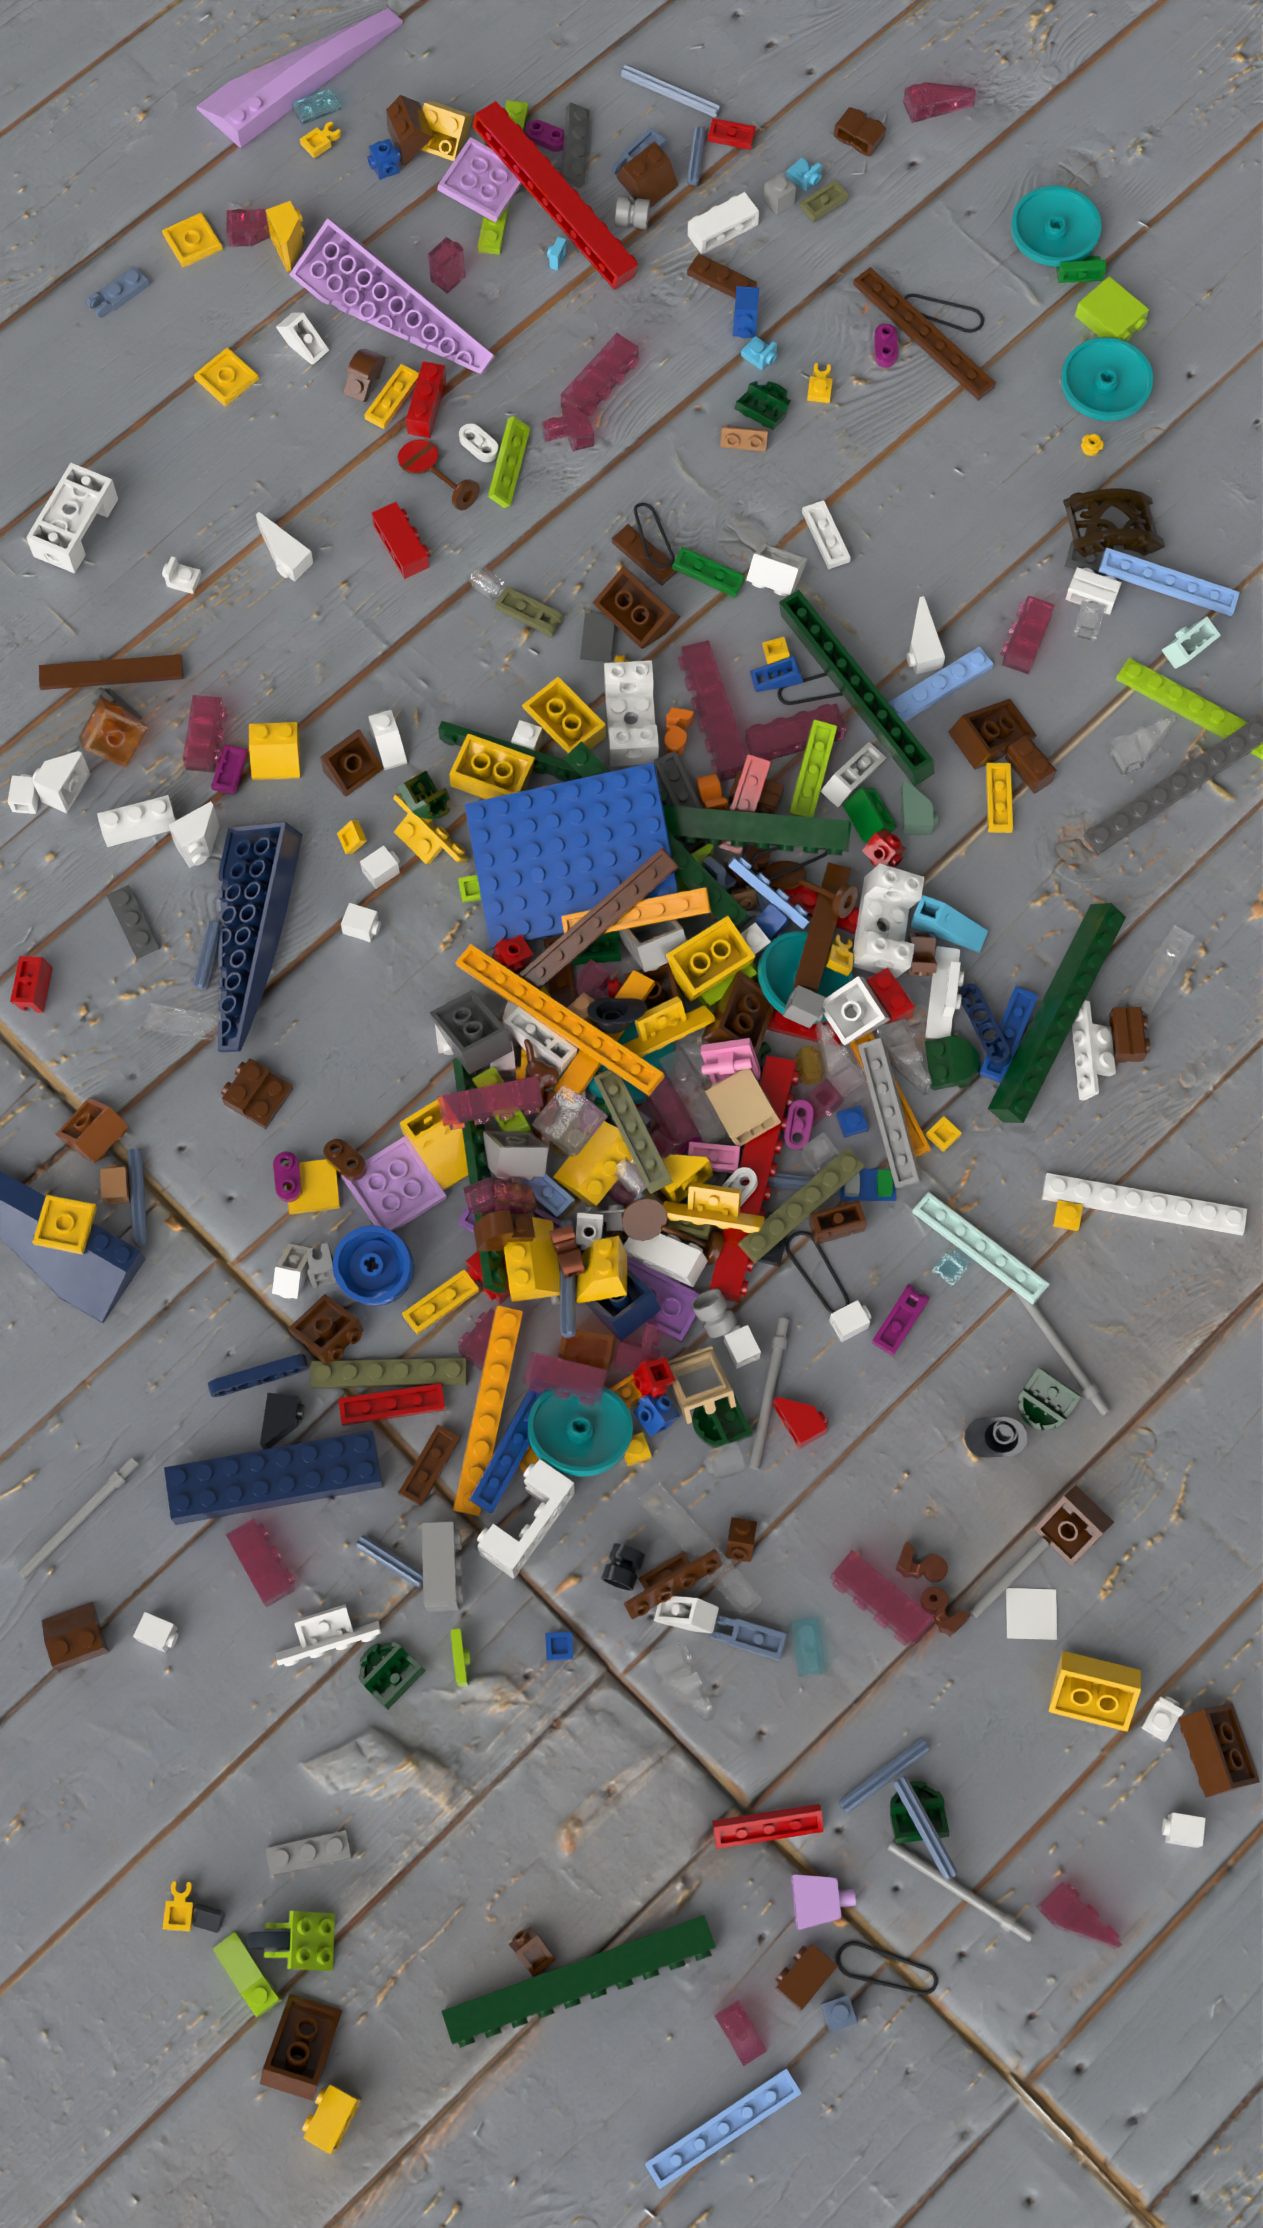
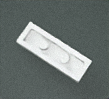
[802,500,851,569]

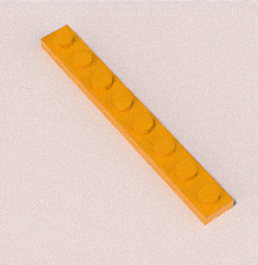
[453,1306,523,1516]

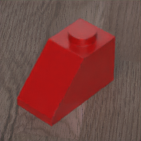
[772,1397,828,1449]

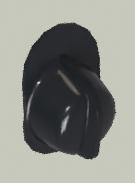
[587,998,647,1034]
[964,1416,1028,1458]

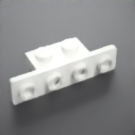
[925,946,964,1040]
[1072,1000,1116,1100]
[276,1604,381,1666]

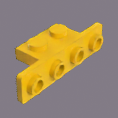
[393,794,469,864]
[622,996,716,1058]
[663,1182,764,1233]

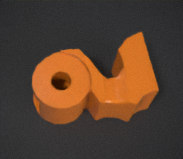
[664,707,694,756]
[696,773,728,810]

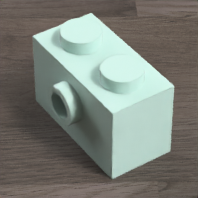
[1162,617,1221,669]

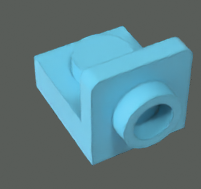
[786,157,822,191]
[741,336,778,371]

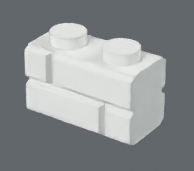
[1065,567,1122,615]

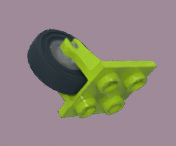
[248,1911,335,1971]

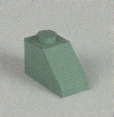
[900,781,938,835]

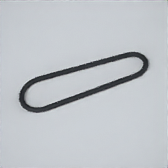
[904,293,984,333]
[634,503,675,568]
[778,673,843,705]
[750,846,828,881]
[786,1231,850,1313]
[836,1941,938,1995]

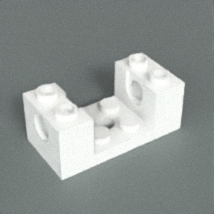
[26,463,118,574]
[604,660,659,767]
[853,864,924,979]
[477,1459,575,1579]

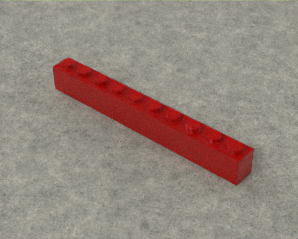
[473,101,638,290]
[709,1055,800,1303]

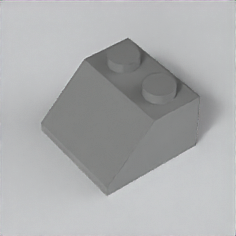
[483,1131,548,1180]

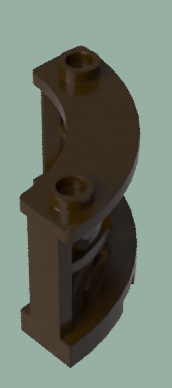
[1063,488,1165,557]

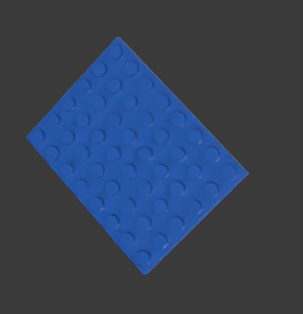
[465,763,679,948]

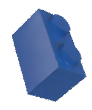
[733,286,759,338]

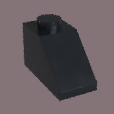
[260,1393,305,1449]

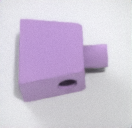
[791,1875,856,1931]

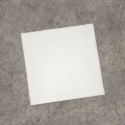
[1006,1588,1057,1640]

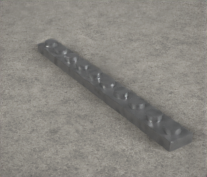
[1083,713,1263,855]

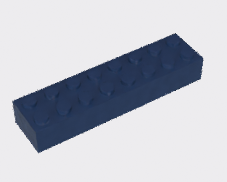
[164,1430,383,1525]

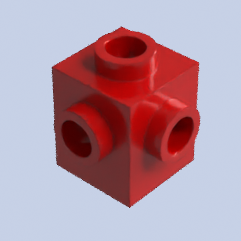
[862,829,906,868]
[492,935,533,974]
[633,1357,676,1398]

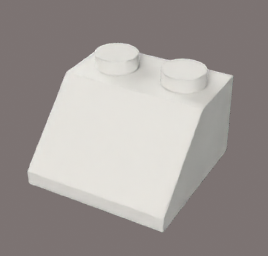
[746,544,808,596]
[33,751,91,813]
[168,801,220,868]
[822,976,890,1046]

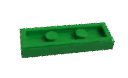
[672,546,745,598]

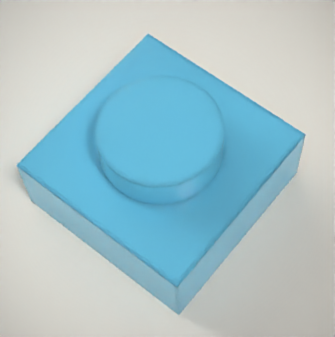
[547,237,566,271]

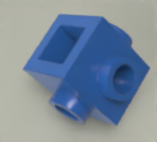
[367,139,401,180]
[633,1394,680,1437]

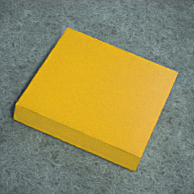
[162,212,223,268]
[194,347,259,407]
[285,1159,340,1215]
[32,1194,97,1255]

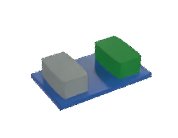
[840,1169,896,1201]

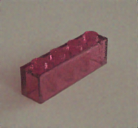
[561,333,639,422]
[745,703,846,761]
[437,1076,544,1131]
[830,1550,935,1647]

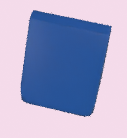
[752,903,788,940]

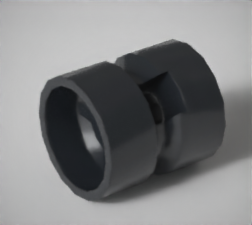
[601,1543,646,1591]

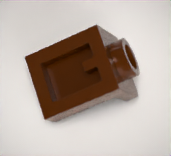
[509,1927,556,1977]

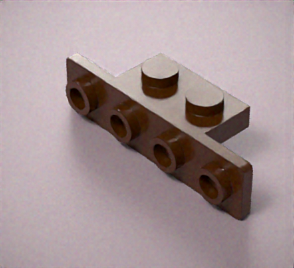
[624,1549,723,1619]

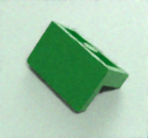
[1056,256,1106,283]
[843,787,898,843]

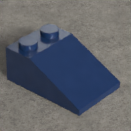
[575,1268,661,1342]

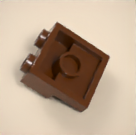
[221,1058,293,1129]
[288,1294,364,1365]

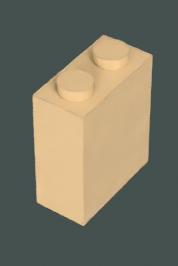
[705,1068,781,1146]

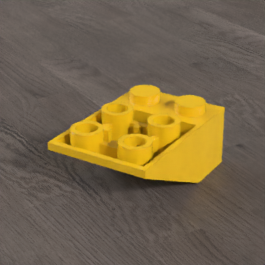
[400,1096,468,1191]

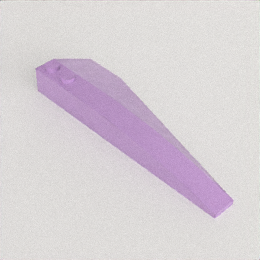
[197,8,403,148]
[289,218,495,375]

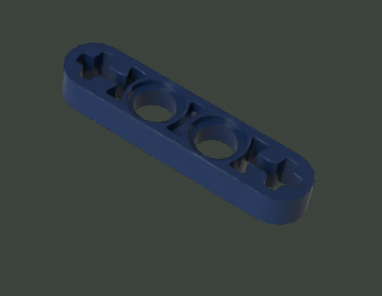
[958,984,1012,1067]
[208,1354,309,1397]

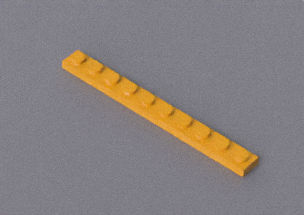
[455,944,665,1096]

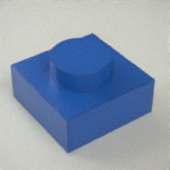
[836,1106,868,1138]
[545,1632,574,1661]

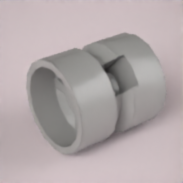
[615,196,650,230]
[691,1289,737,1338]

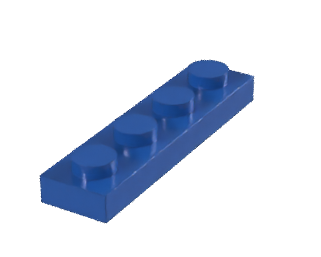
[979,986,1039,1083]

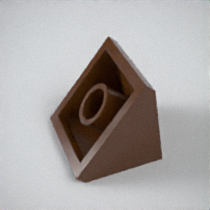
[320,729,384,796]

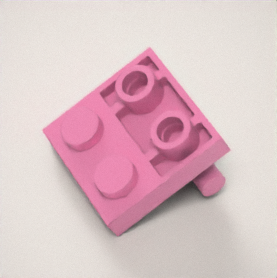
[700,1038,762,1085]

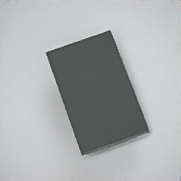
[580,613,615,663]

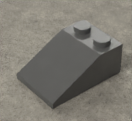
[429,990,513,1074]

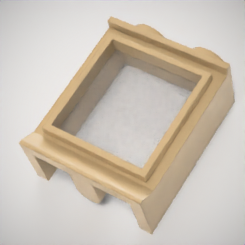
[668,1346,736,1424]

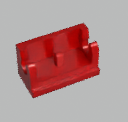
[10,956,53,1013]

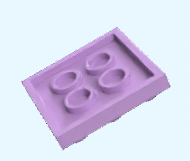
[437,137,522,223]
[341,1136,447,1232]

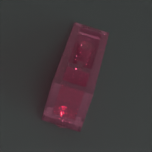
[903,82,976,123]

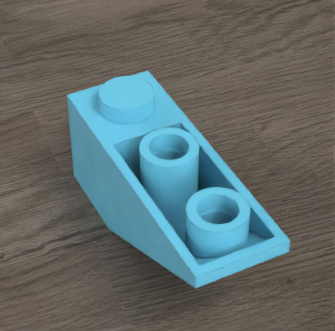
[911,895,988,953]

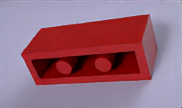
[406,361,446,438]
[371,502,431,579]

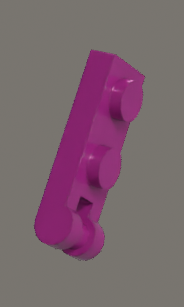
[872,1284,930,1357]

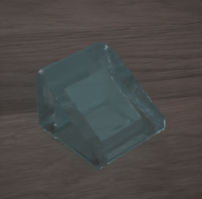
[933,1249,971,1287]

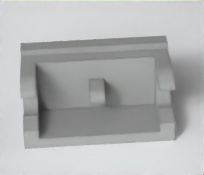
[307,1243,337,1289]

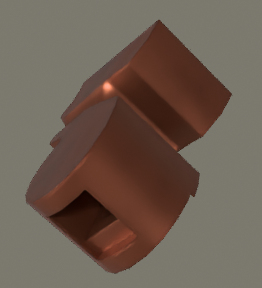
[724,845,770,888]
[549,1224,585,1279]
[896,1542,948,1583]
[920,1587,971,1637]

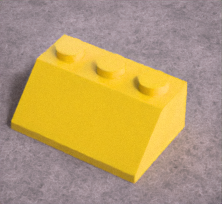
[522,677,606,753]
[449,734,535,799]
[666,916,756,1002]
[553,1118,633,1207]
[504,1217,560,1302]
[1048,1651,1141,1732]

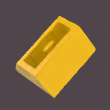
[421,101,473,161]

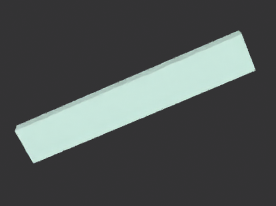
[912,1191,1049,1305]

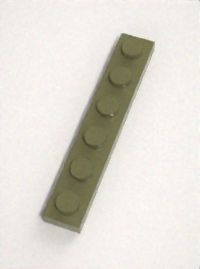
[593,1069,673,1194]
[738,1148,865,1264]
[310,1358,467,1389]

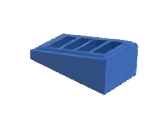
[750,655,804,692]

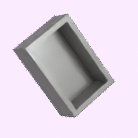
[619,920,687,972]
[421,1521,463,1612]

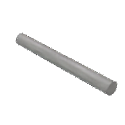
[969,1538,1049,1619]

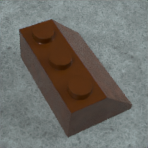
[592,567,680,649]
[1178,1703,1260,1798]

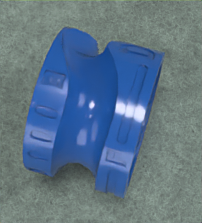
[332,1226,415,1306]

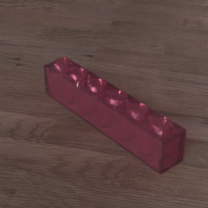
[678,640,747,782]

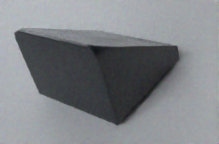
[193,1903,225,1933]

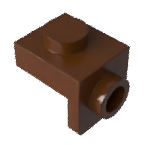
[725,1517,757,1562]

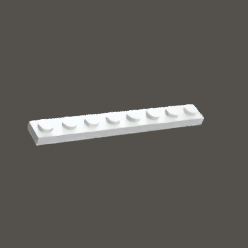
[1042,1173,1247,1235]

